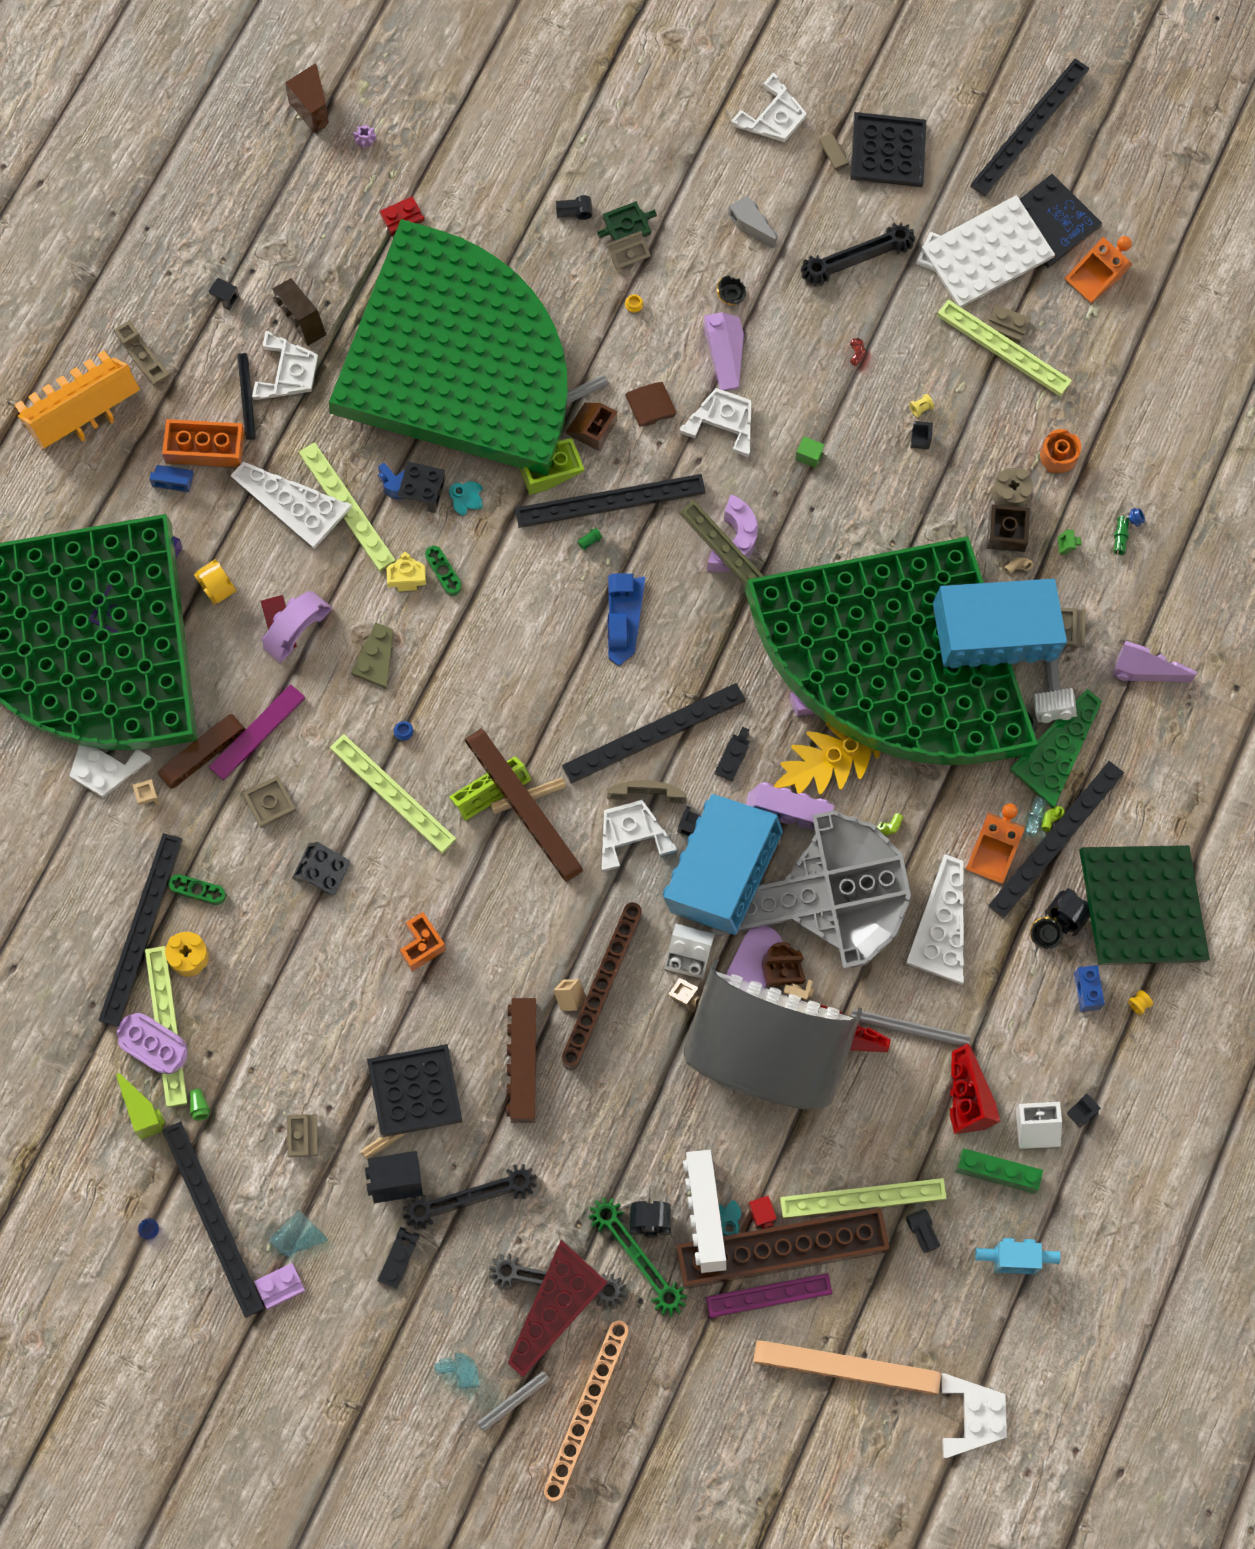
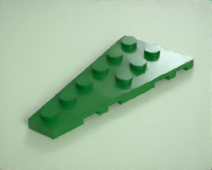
[1009,689,1102,808]

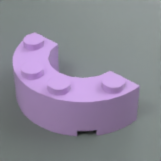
[707,495,758,572]
[262,591,333,663]

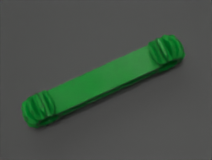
[589,1197,687,1317]

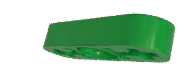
[425,546,461,596]
[169,874,226,905]

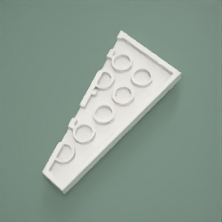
[231,462,353,549]
[906,854,964,985]

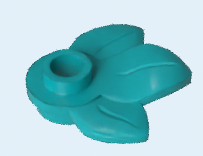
[448,481,483,516]
[718,1200,741,1236]

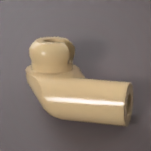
[1004,557,1033,575]

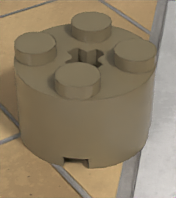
[992,468,1033,507]

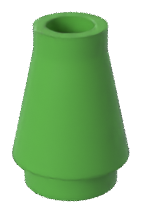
[190,1089,210,1121]

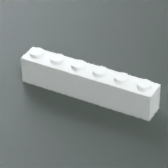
[683,1150,726,1273]

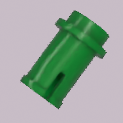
[577,528,602,551]

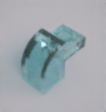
[435,1353,480,1389]

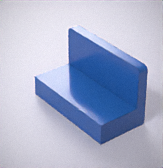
[149,465,194,493]

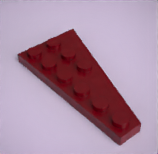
[508,1239,608,1377]

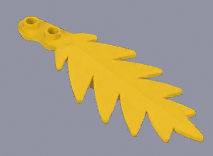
[774,723,880,795]

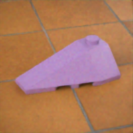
[703,312,744,391]
[1112,641,1197,682]

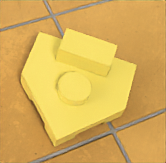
[386,552,426,592]

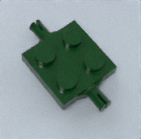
[597,201,657,241]

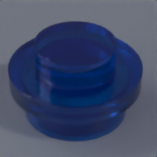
[138,1218,159,1240]

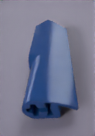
[608,573,645,666]

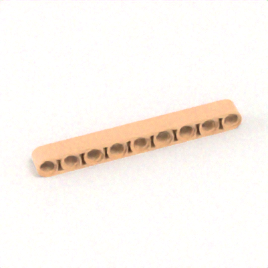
[544,1321,628,1502]
[753,1341,941,1395]

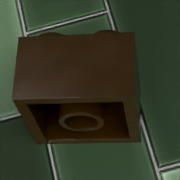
[987,504,1030,552]

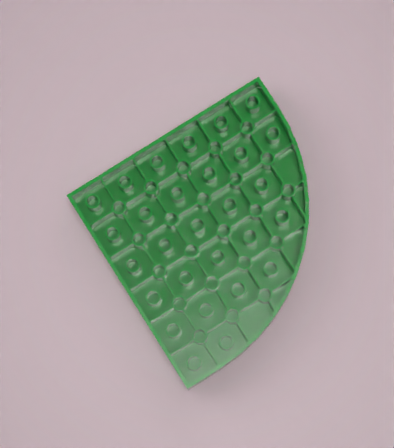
[329,219,568,476]
[0,514,198,750]
[745,536,1038,765]

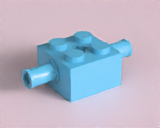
[975,1238,1061,1274]

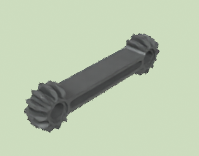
[489,1253,626,1310]

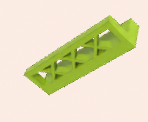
[449,756,532,821]

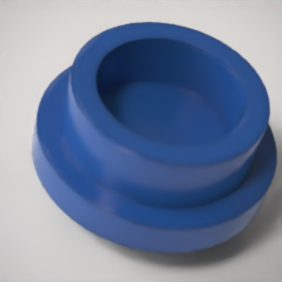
[1129,508,1145,527]
[394,721,414,741]

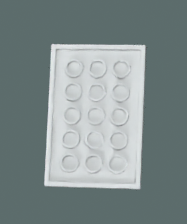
[921,195,1055,308]

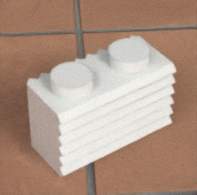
[1034,688,1077,723]

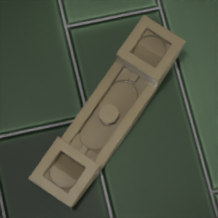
[114,320,170,385]
[607,780,687,803]

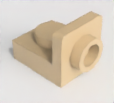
[669,978,702,1012]
[783,980,814,1002]

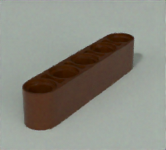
[157,714,246,789]

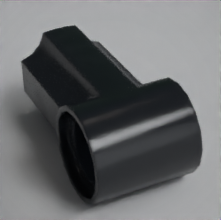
[556,195,593,220]
[906,1209,940,1254]

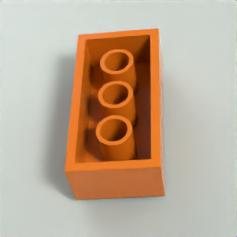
[162,419,245,467]

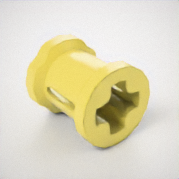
[909,394,934,417]

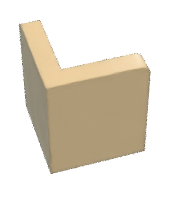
[132,779,160,805]
[553,979,586,1011]

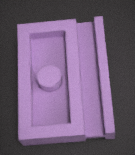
[254,1263,305,1310]

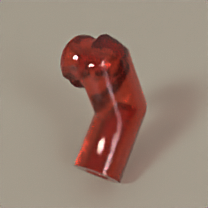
[850,338,866,366]

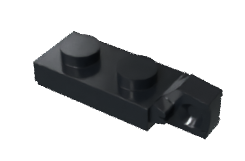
[714,726,750,781]

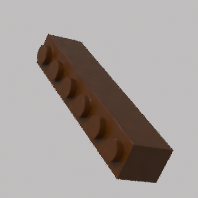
[506,998,536,1123]

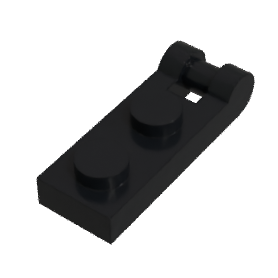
[377,1227,420,1289]

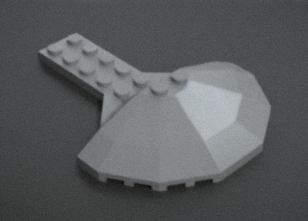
[712,810,912,970]

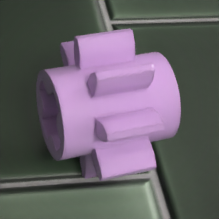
[353,124,377,149]

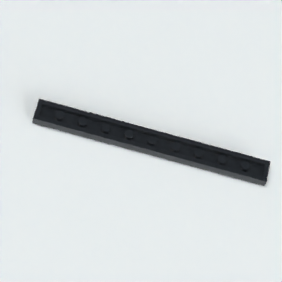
[970,58,1089,197]
[515,474,705,528]
[562,683,745,784]
[988,761,1125,919]
[98,833,183,1027]
[162,1121,265,1318]

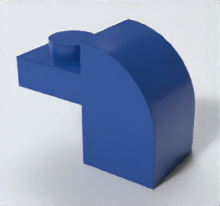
[378,463,405,499]

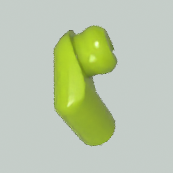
[1041,806,1065,832]
[877,813,904,836]

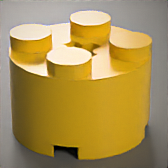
[193,559,237,605]
[165,932,209,977]

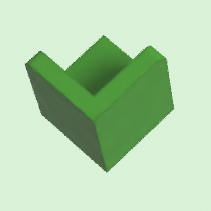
[795,437,825,468]

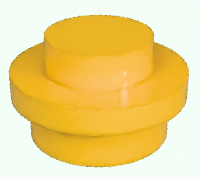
[625,294,643,313]

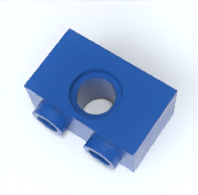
[1074,965,1105,1012]

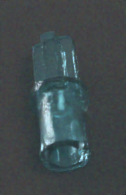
[1024,797,1047,837]

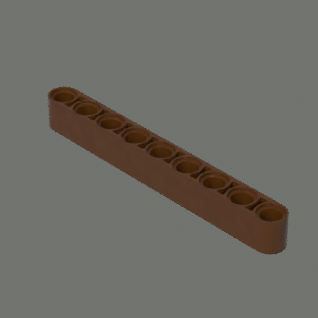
[465,728,583,882]
[562,902,642,1070]

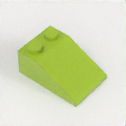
[519,438,585,495]
[116,1073,166,1140]

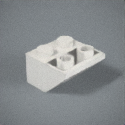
[664,924,715,979]
[1015,1102,1062,1149]

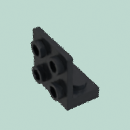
[398,462,446,513]
[292,842,350,895]

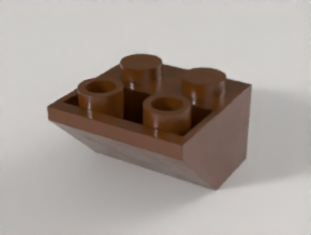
[566,403,618,451]

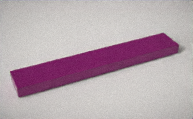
[209,684,305,781]
[706,1273,833,1318]

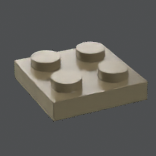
[243,776,296,829]

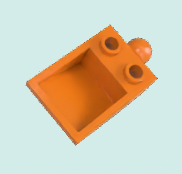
[1064,236,1133,303]
[966,803,1025,884]

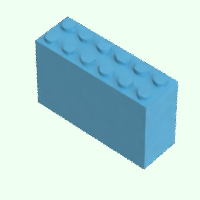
[933,579,1067,668]
[663,794,783,935]

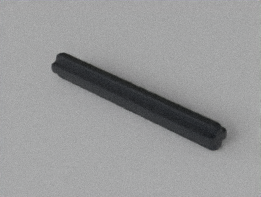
[237,353,256,440]

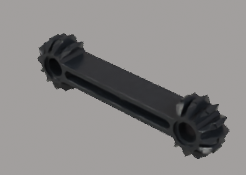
[800,221,915,287]
[403,1164,537,1230]

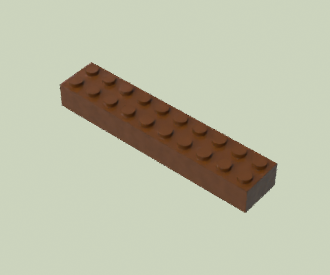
[676,1208,890,1289]

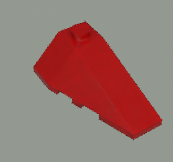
[820,1004,891,1053]
[950,1044,1001,1134]

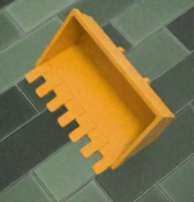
[15,351,140,449]

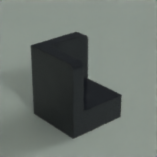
[209,277,239,310]
[910,421,933,450]
[677,806,701,837]
[1067,1093,1101,1128]

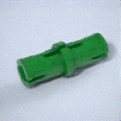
[1113,516,1130,555]

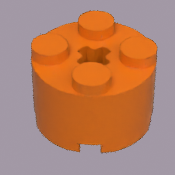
[1040,429,1081,473]

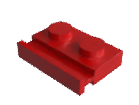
[379,196,425,235]

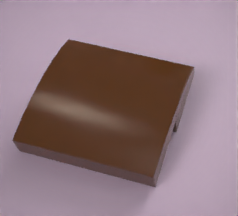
[625,382,677,427]

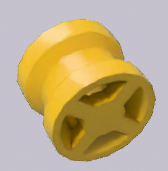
[1127,990,1153,1015]

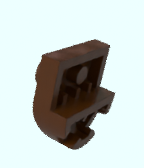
[761,942,806,986]

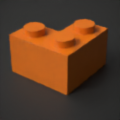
[400,912,446,972]

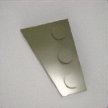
[351,622,394,689]

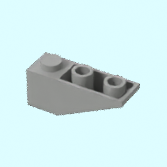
[728,196,778,248]

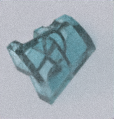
[269,1210,328,1257]

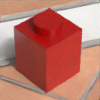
[748,1195,777,1229]

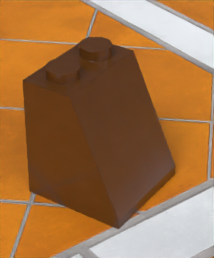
[285,63,329,133]

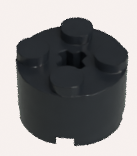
[1045,888,1090,936]
[630,1201,671,1238]

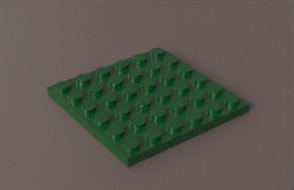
[1079,845,1210,965]

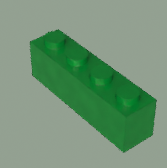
[955,1148,1043,1194]

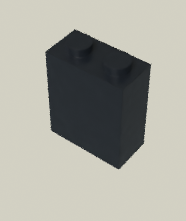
[365,1151,423,1204]

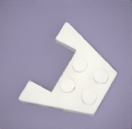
[731,73,807,143]
[252,331,319,400]
[679,388,751,457]
[69,745,152,798]
[602,800,677,872]
[941,1373,1007,1458]

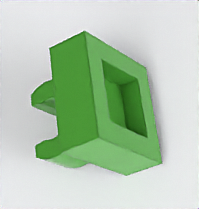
[1058,529,1082,555]

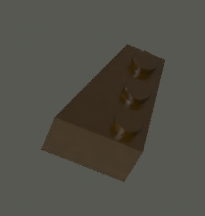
[272,278,327,346]

